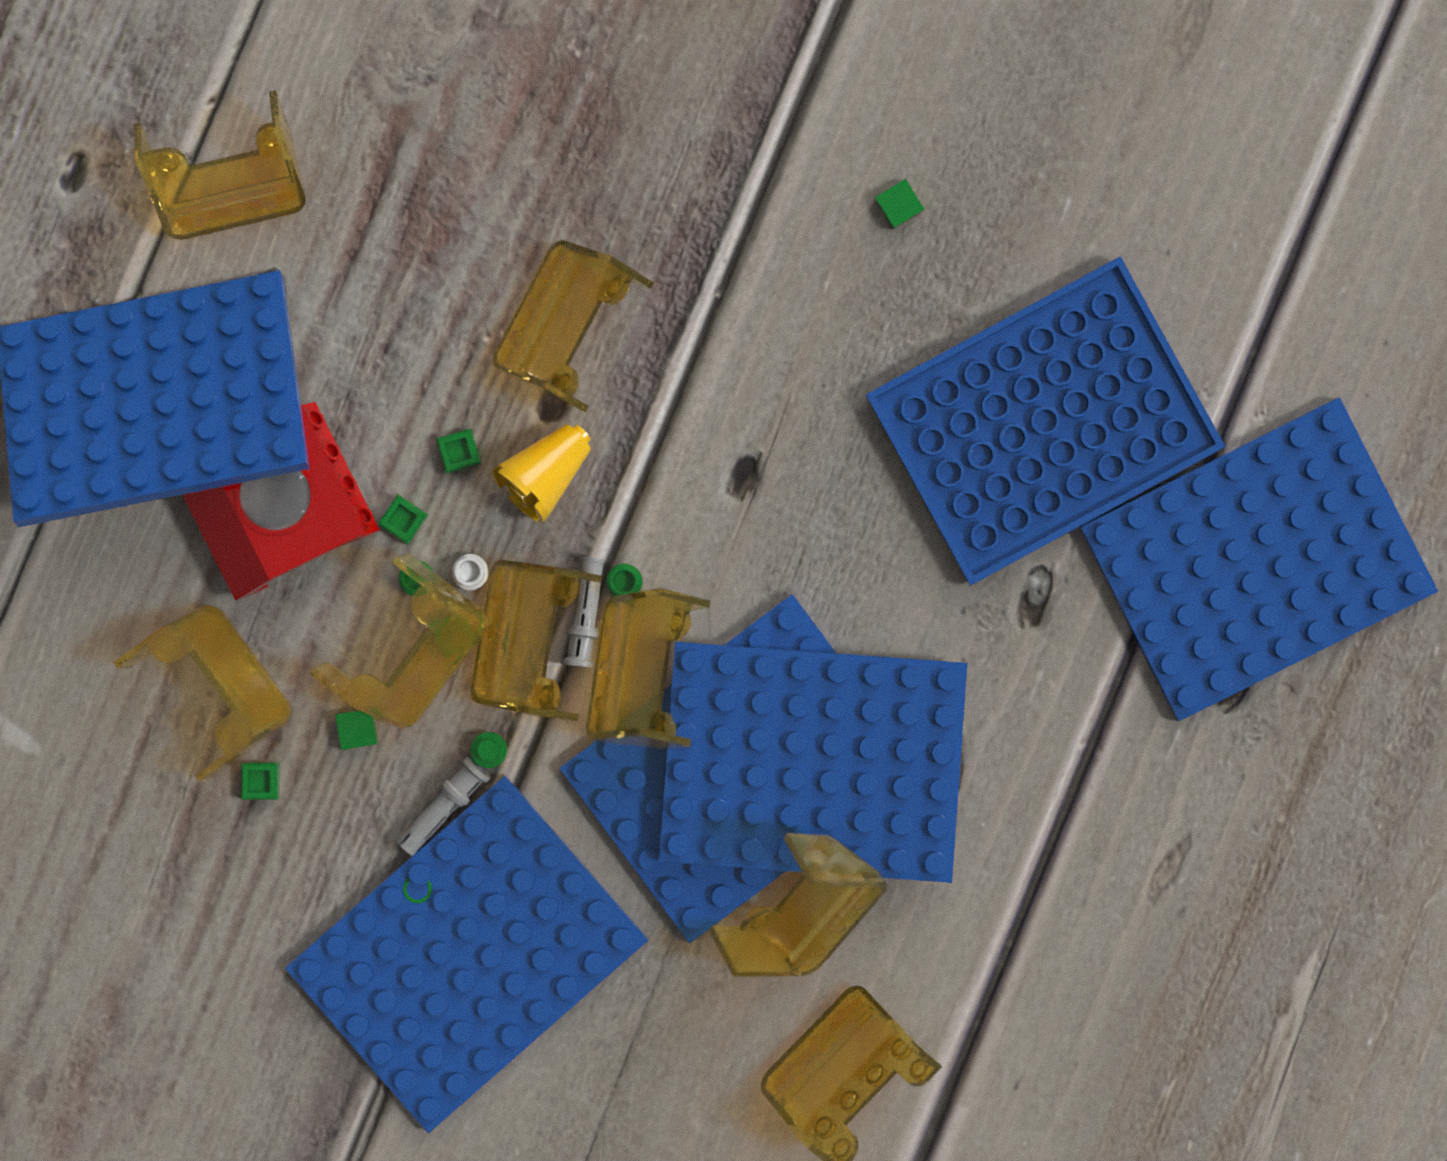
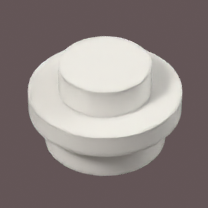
[452,554,489,590]

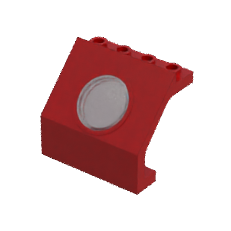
[183,402,380,601]

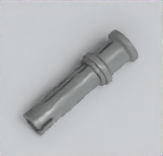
[563,557,605,669]
[396,757,491,856]

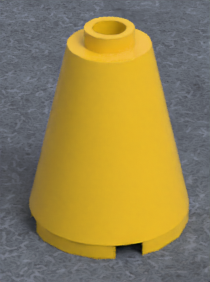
[491,424,591,523]

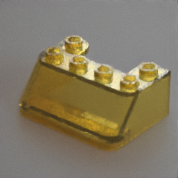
[761,986,942,1161]

